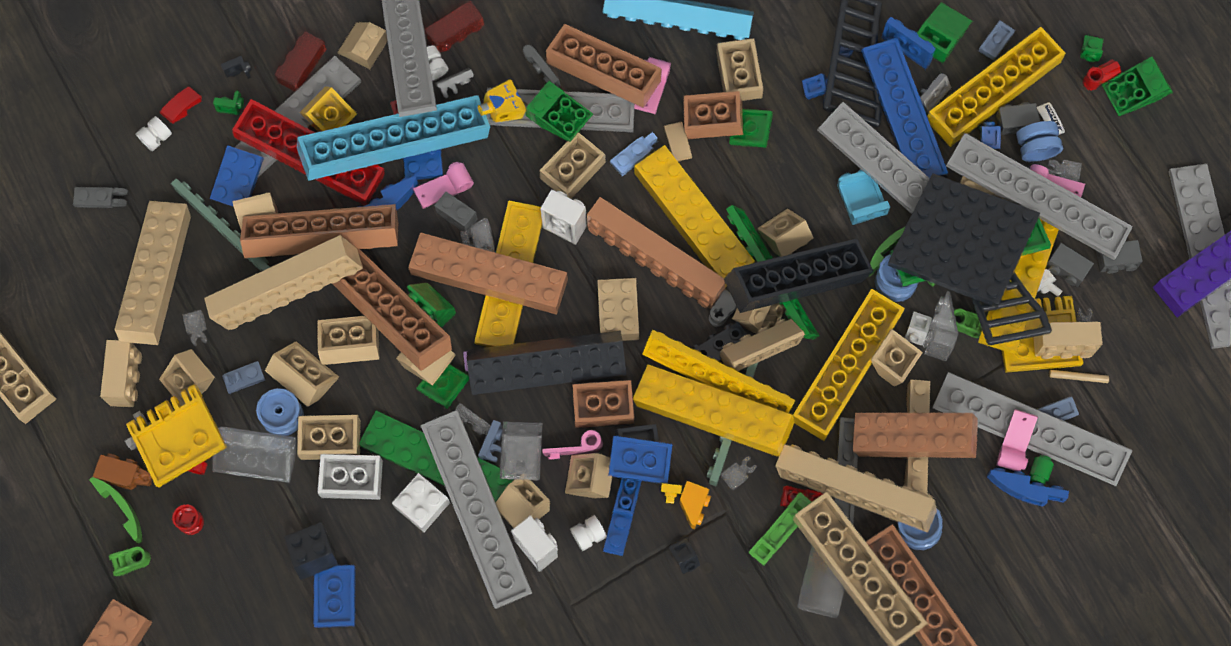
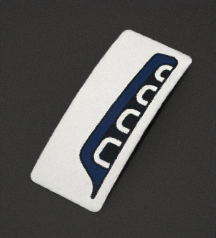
[1037,103,1065,134]

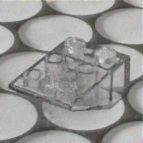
[923,291,958,361]
[500,422,542,480]

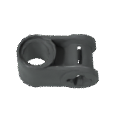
[709,289,737,327]

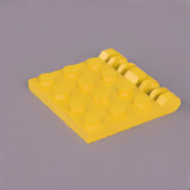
[1002,296,1083,373]
[126,384,227,487]

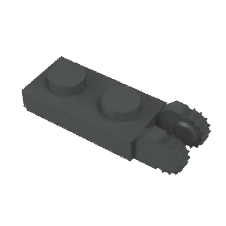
[523,45,561,88]
[73,187,128,208]

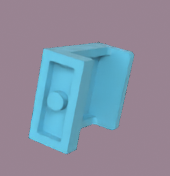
[837,169,890,225]

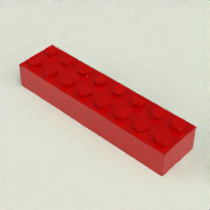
[232,99,385,206]

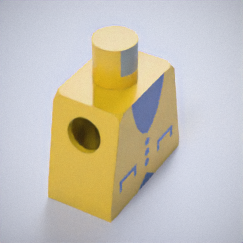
[478,80,526,122]

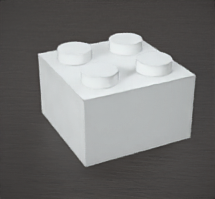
[392,473,450,532]

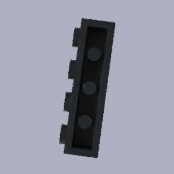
[676,322,747,380]

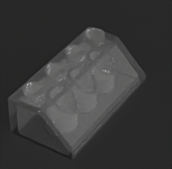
[213,427,296,483]
[797,546,845,618]

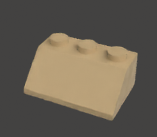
[265,342,339,406]

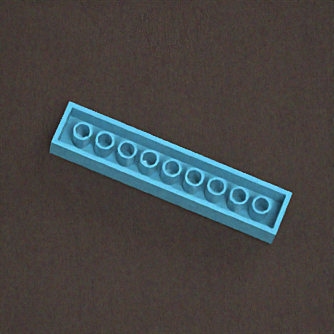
[297,95,490,181]

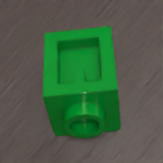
[1080,35,1103,62]
[213,91,244,115]

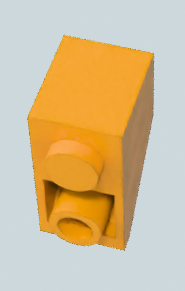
[680,481,711,529]

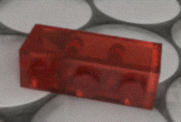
[425,1,484,53]
[275,32,326,92]

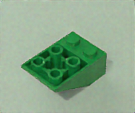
[917,3,972,64]
[1102,57,1173,117]
[525,81,593,142]
[407,283,456,328]

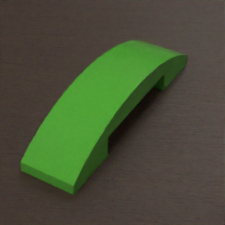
[869,227,905,277]
[89,477,142,543]
[748,492,812,566]

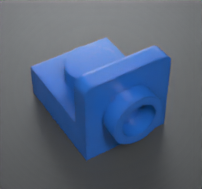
[802,74,828,100]
[978,122,1001,149]

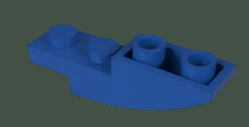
[358,176,418,210]
[987,468,1069,507]
[603,478,641,556]

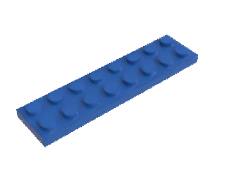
[862,38,948,178]

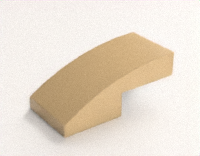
[664,122,692,161]

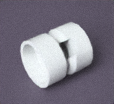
[427,46,448,81]
[136,116,172,152]
[570,515,607,551]

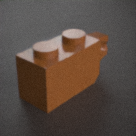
[93,454,152,490]

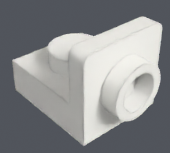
[905,312,932,345]

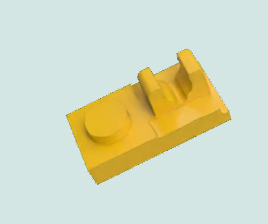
[661,484,682,504]

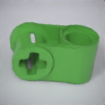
[947,309,982,338]
[109,547,151,576]

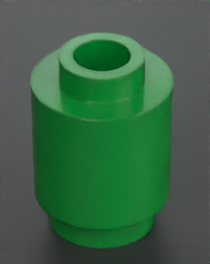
[1029,455,1054,485]

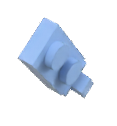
[610,132,657,176]

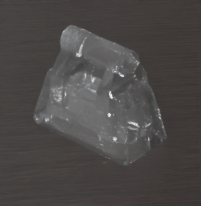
[460,218,496,253]

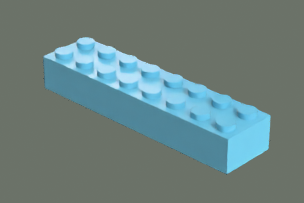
[603,0,754,40]

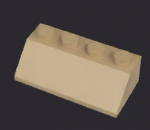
[719,319,805,372]

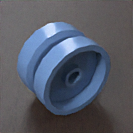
[1016,121,1063,162]
[875,255,918,302]
[256,388,304,437]
[898,508,942,550]

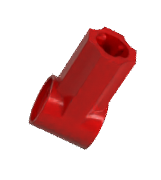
[1083,59,1121,90]

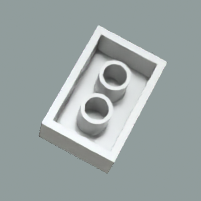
[540,190,587,245]
[318,454,383,499]
[512,516,558,572]

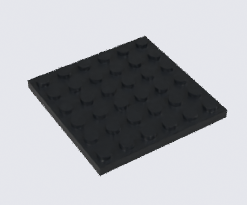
[888,173,1040,308]

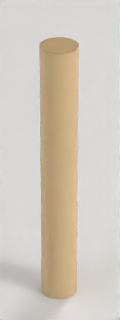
[1049,370,1109,383]

